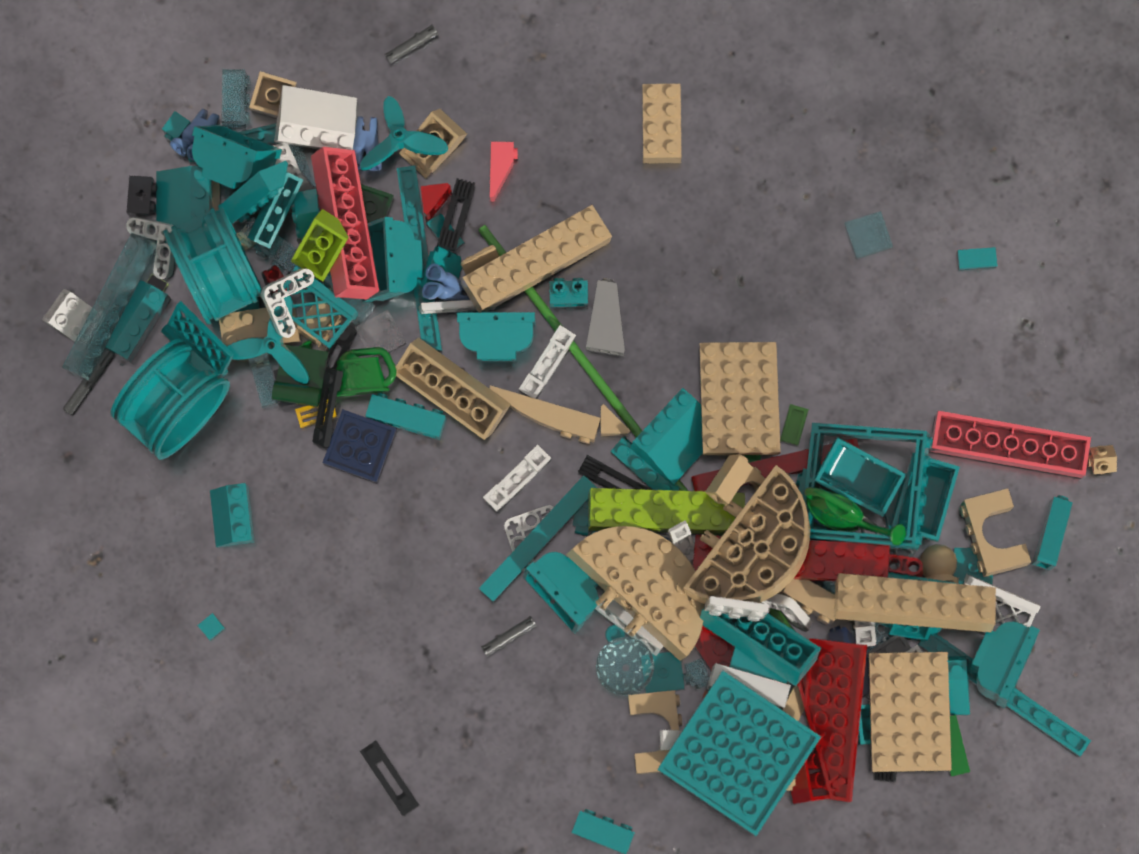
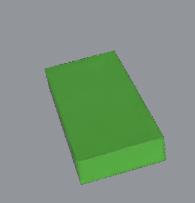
[780,404,809,447]

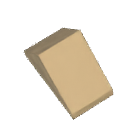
[601,404,631,436]

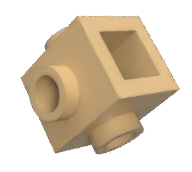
[1087,445,1117,474]

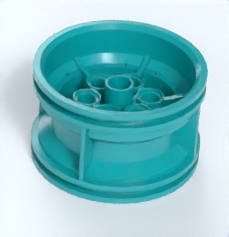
[163,204,263,325]
[110,339,230,460]

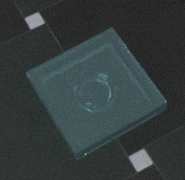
[845,211,893,259]

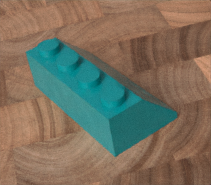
[222,161,288,224]
[99,279,171,363]

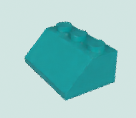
[210,483,255,548]

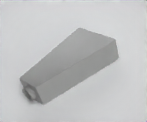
[586,278,625,356]

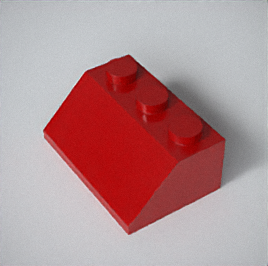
[791,747,830,804]

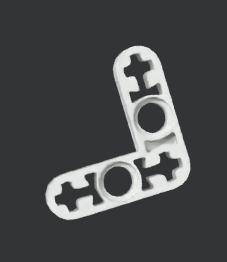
[126,217,175,279]
[261,268,314,338]
[504,505,554,572]
[760,594,813,631]

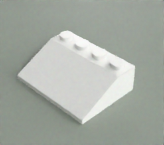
[274,85,357,150]

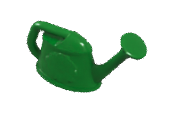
[298,340,397,397]
[804,487,906,546]

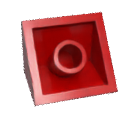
[421,183,452,222]

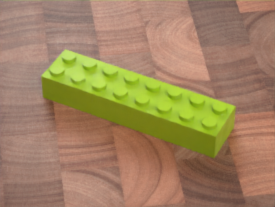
[588,488,745,535]

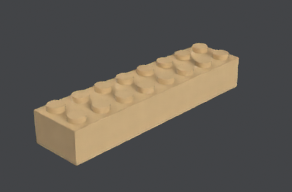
[461,205,612,313]
[834,573,996,632]

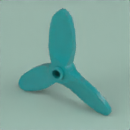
[360,96,448,170]
[223,295,309,384]

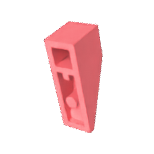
[490,142,518,202]

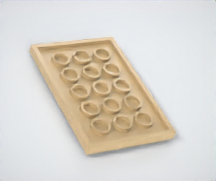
[699,342,781,455]
[869,652,951,772]

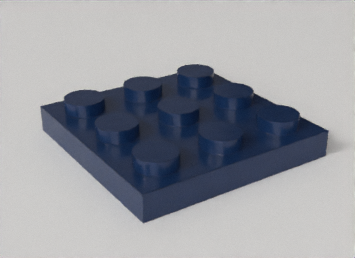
[322,409,397,483]

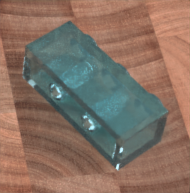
[222,69,250,129]

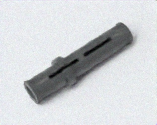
[385,24,439,64]
[481,616,537,657]

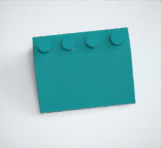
[156,166,212,246]
[630,388,703,486]

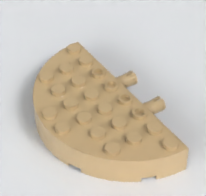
[683,465,810,604]
[566,526,704,661]

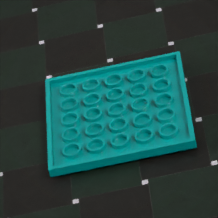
[657,671,821,836]

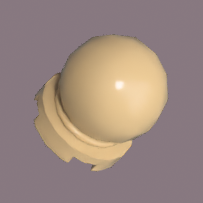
[920,544,959,584]

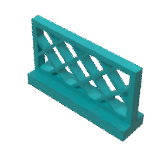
[277,265,359,349]
[161,301,234,377]

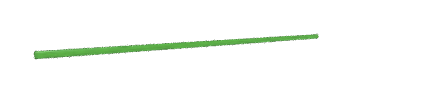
[478,225,795,631]

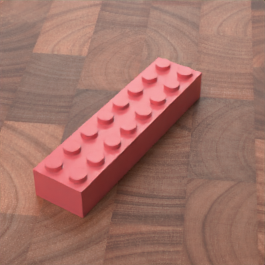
[311,147,379,300]
[930,411,1091,478]

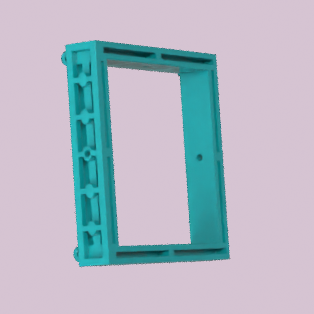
[804,423,933,550]

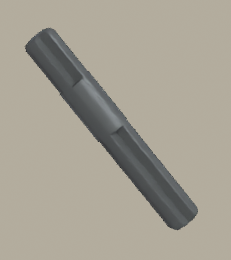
[63,348,114,414]

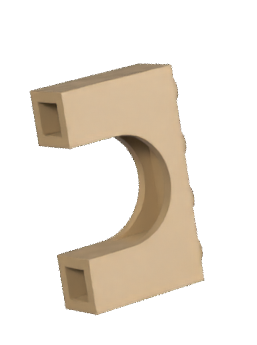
[705,455,766,504]
[960,489,1031,577]
[628,690,682,774]

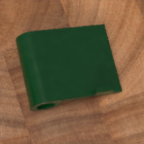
[272,345,329,407]

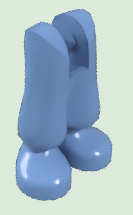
[170,108,219,161]
[353,116,382,171]
[422,263,470,301]

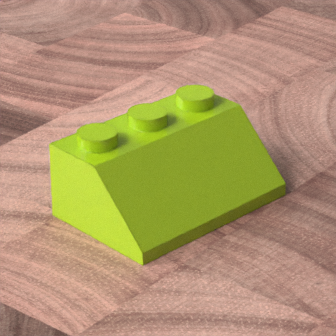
[291,209,349,281]

